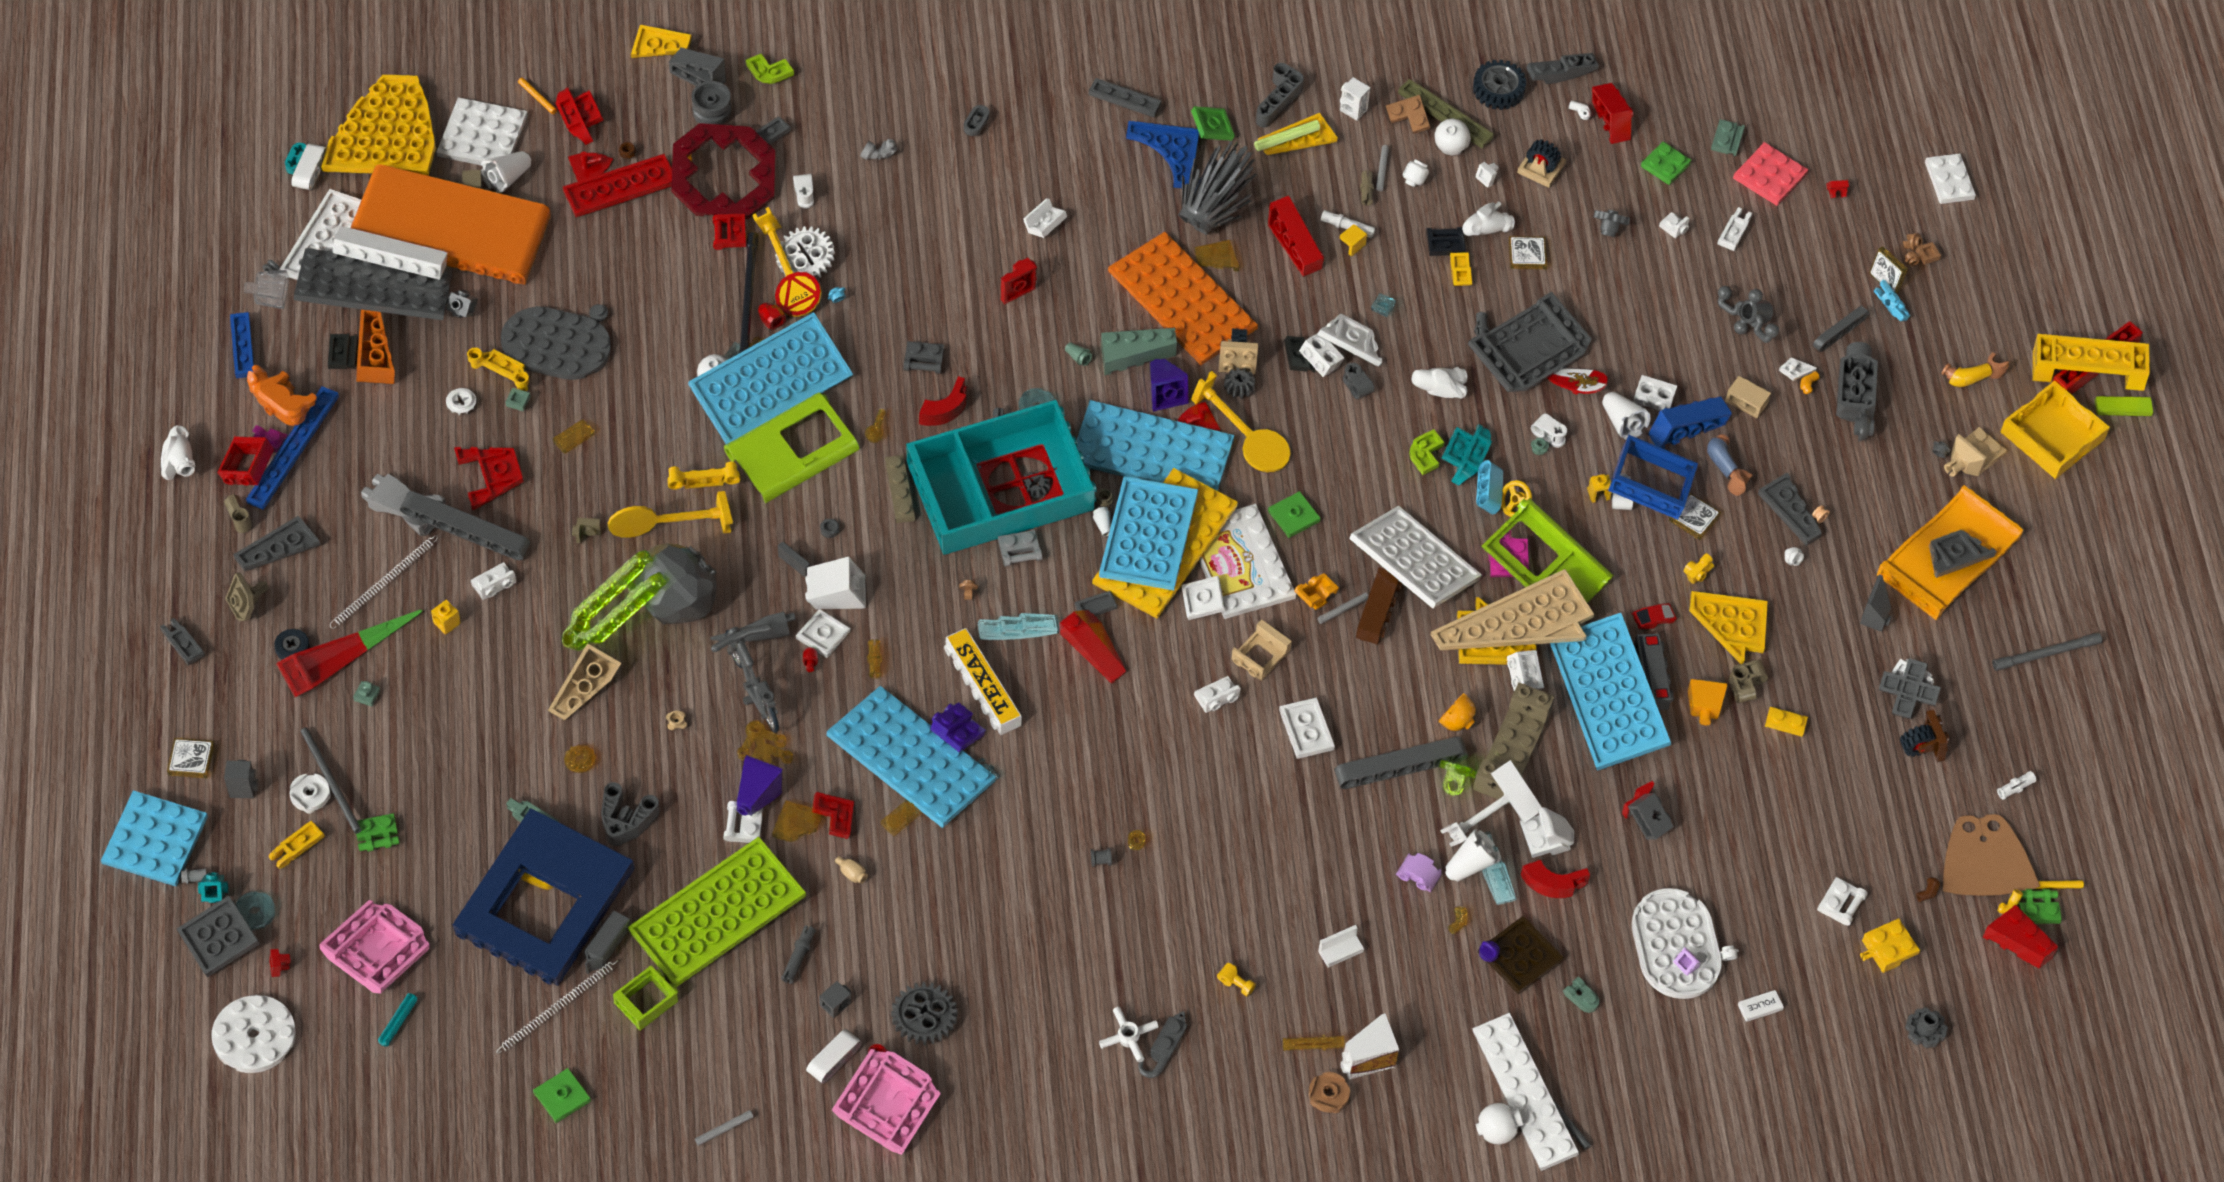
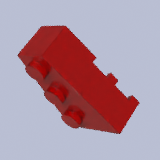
[1592,83,1633,144]
[1982,905,2058,968]

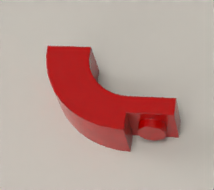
[919,376,967,426]
[1521,860,1590,898]

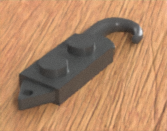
[1138,1011,1188,1078]

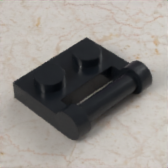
[1426,227,1466,256]

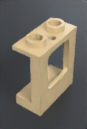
[1232,620,1292,681]

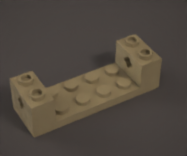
[1473,682,1555,804]

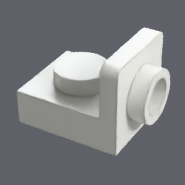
[1659,212,1690,239]

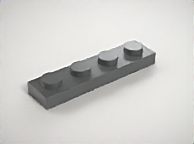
[1089,78,1161,117]

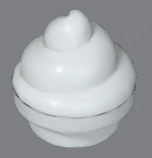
[1784,547,1804,566]

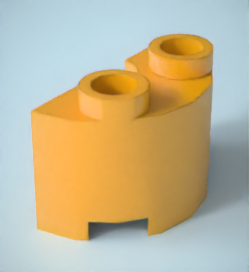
[1294,573,1339,610]

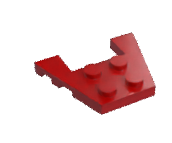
[454,447,524,510]

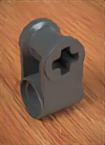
[1343,363,1375,399]

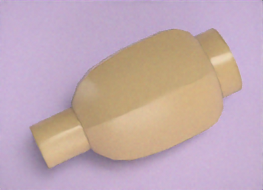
[835,856,868,884]

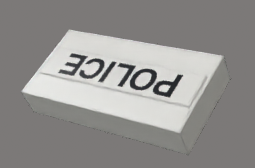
[1738,990,1784,1022]

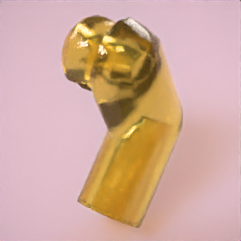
[1448,906,1468,934]

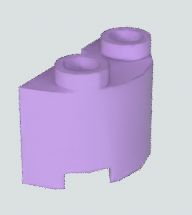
[1396,853,1442,892]

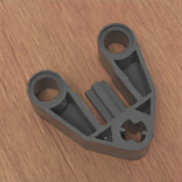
[601,782,660,846]

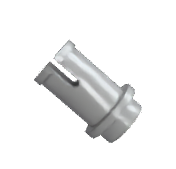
[181,868,206,885]

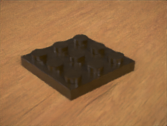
[1478,916,1564,995]

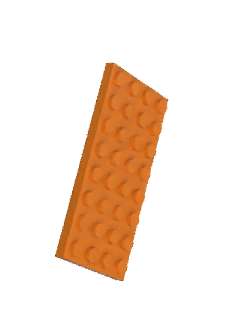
[1108,232,1258,365]

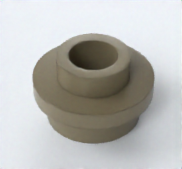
[1095,489,1114,507]

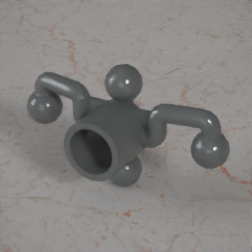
[1718,286,1779,343]

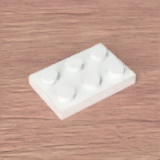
[1925,154,1976,204]
[1279,698,1335,759]

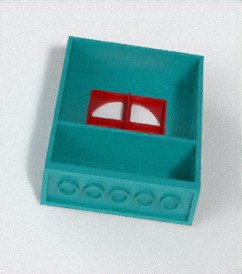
[906,400,1097,555]

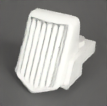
[1520,807,1574,858]

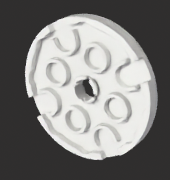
[212,995,296,1073]

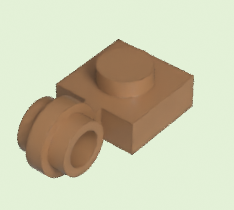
[1905,242,1941,267]

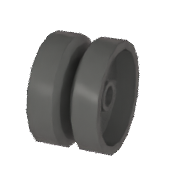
[692,81,731,125]

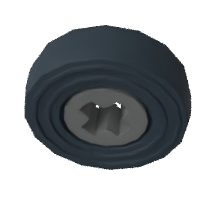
[274,629,310,660]

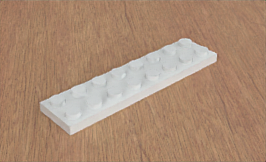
[1472,1013,1579,1171]

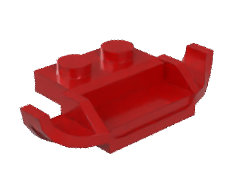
[555,87,604,145]

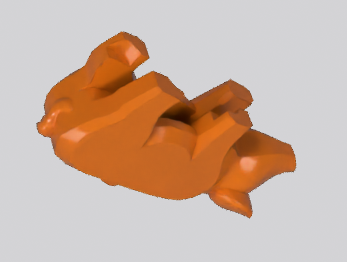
[247,365,317,426]

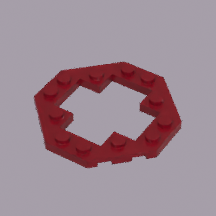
[671,123,775,219]

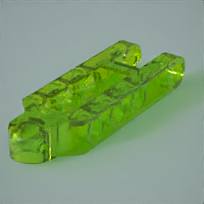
[561,550,666,651]

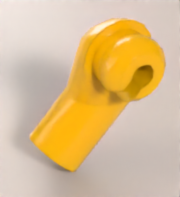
[1998,889,2023,914]

